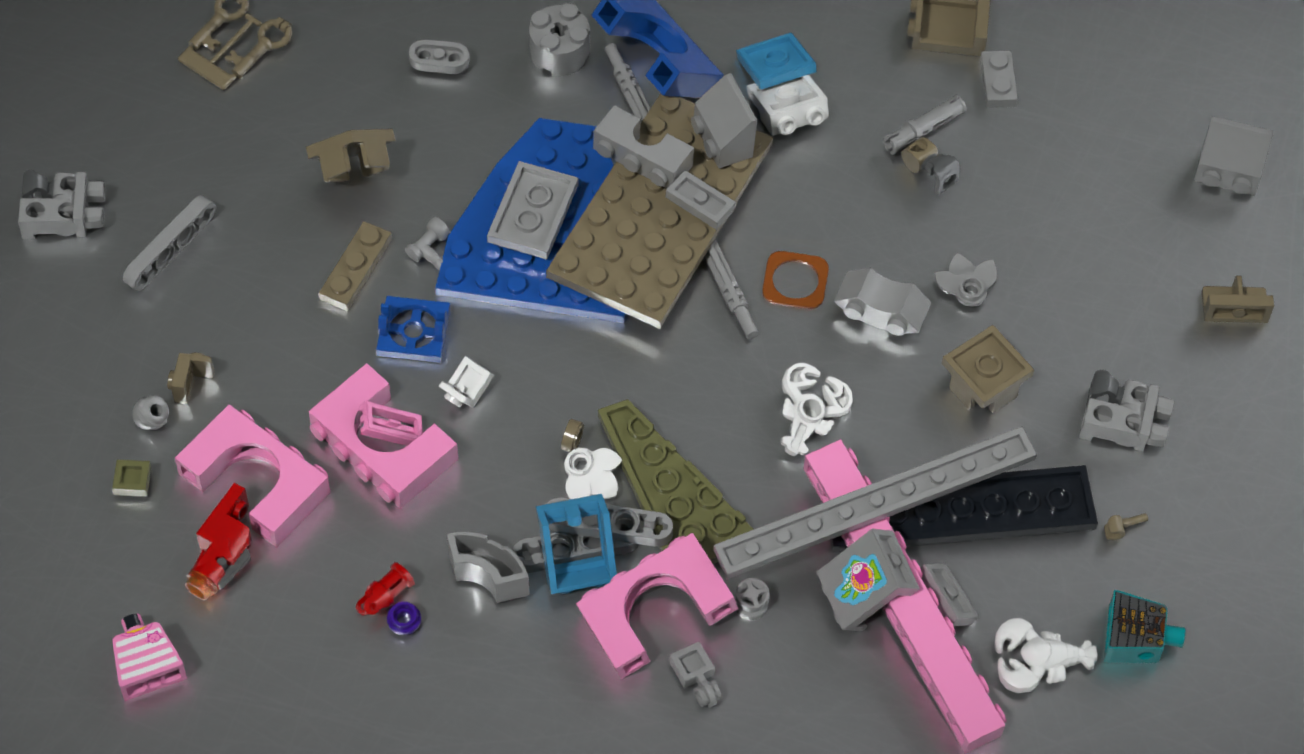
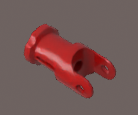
[356,562,415,615]

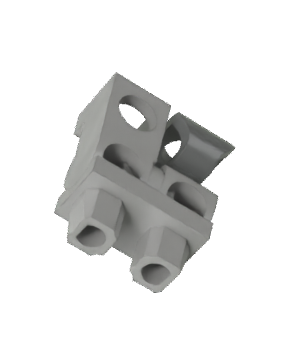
[18,169,106,240]
[1078,370,1174,452]

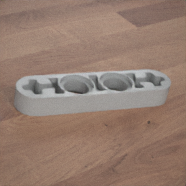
[123,195,216,291]
[546,498,673,547]
[512,519,640,573]

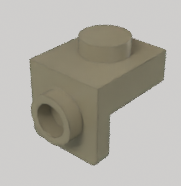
[167,352,214,404]

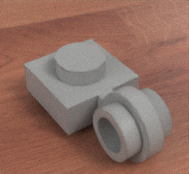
[669,641,722,708]

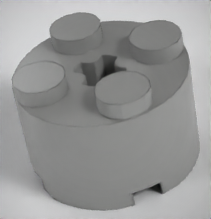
[529,3,590,76]

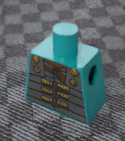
[1103,590,1185,663]

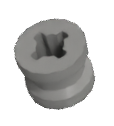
[735,578,770,620]

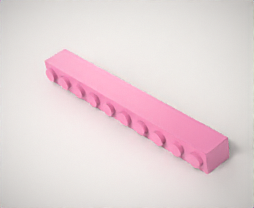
[803,439,1006,754]

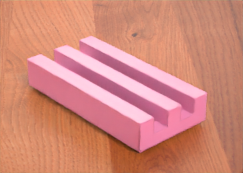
[359,401,423,446]

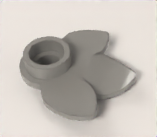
[935,253,997,307]

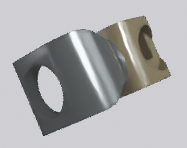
[901,137,960,195]

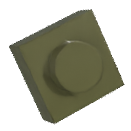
[112,460,151,497]

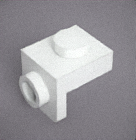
[439,356,494,408]

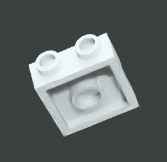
[747,75,829,136]

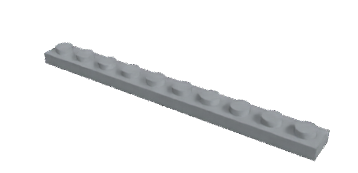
[713,426,1037,579]

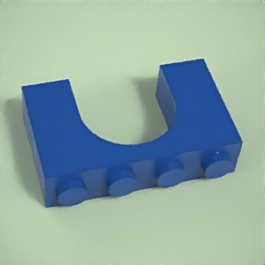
[591,0,724,98]

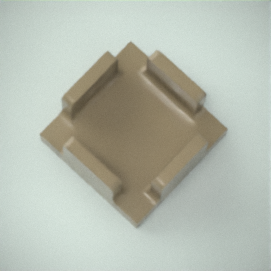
[306,129,395,183]
[941,325,1034,413]

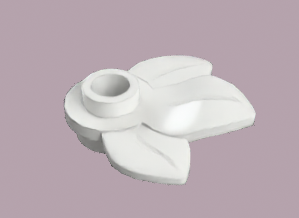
[564,448,622,499]

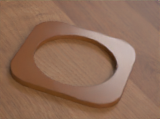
[762,251,829,309]

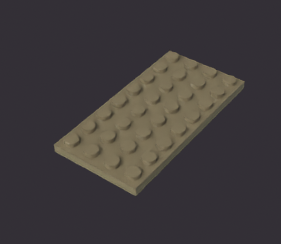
[546,93,773,329]

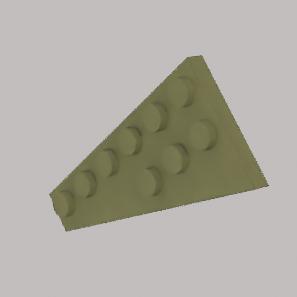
[598,399,754,564]

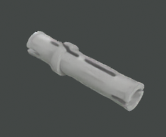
[883,95,967,155]

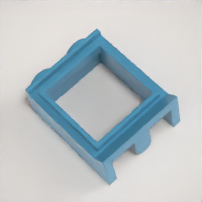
[535,494,617,594]

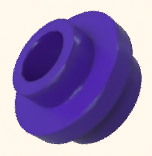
[387,602,421,635]

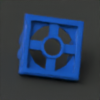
[376,296,450,363]

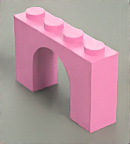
[309,363,458,509]
[175,404,330,548]
[576,533,738,680]

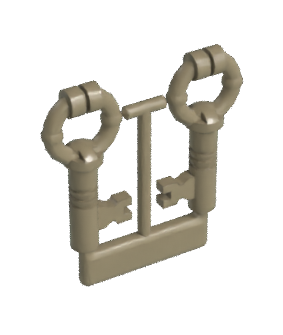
[178,0,292,90]

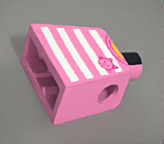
[112,614,187,701]

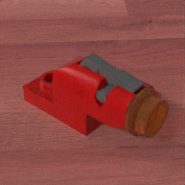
[185,483,252,600]

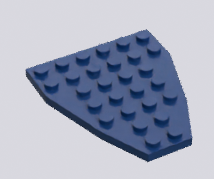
[435,118,626,323]

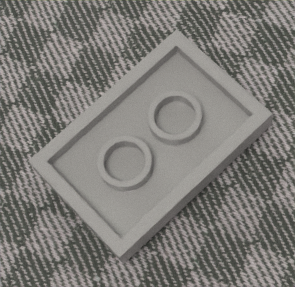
[487,161,578,259]

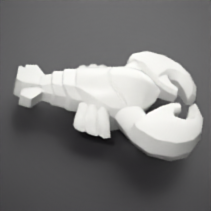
[781,363,853,457]
[995,618,1097,693]

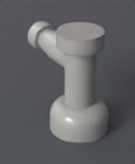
[405,216,451,271]

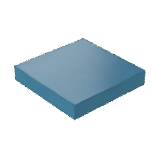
[736,33,817,90]

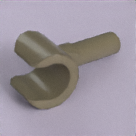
[1104,513,1148,541]

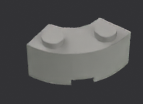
[834,267,932,336]
[447,532,529,603]

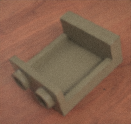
[907,0,990,56]

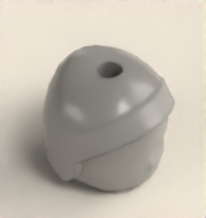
[132,395,169,430]

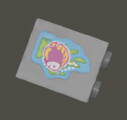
[817,529,920,631]

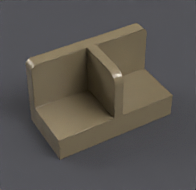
[1202,275,1274,323]

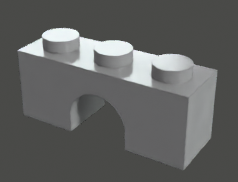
[593,105,694,188]

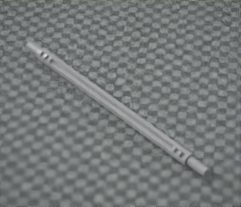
[605,43,759,339]

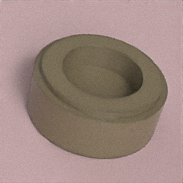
[561,419,584,452]

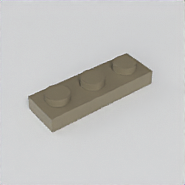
[319,221,392,311]

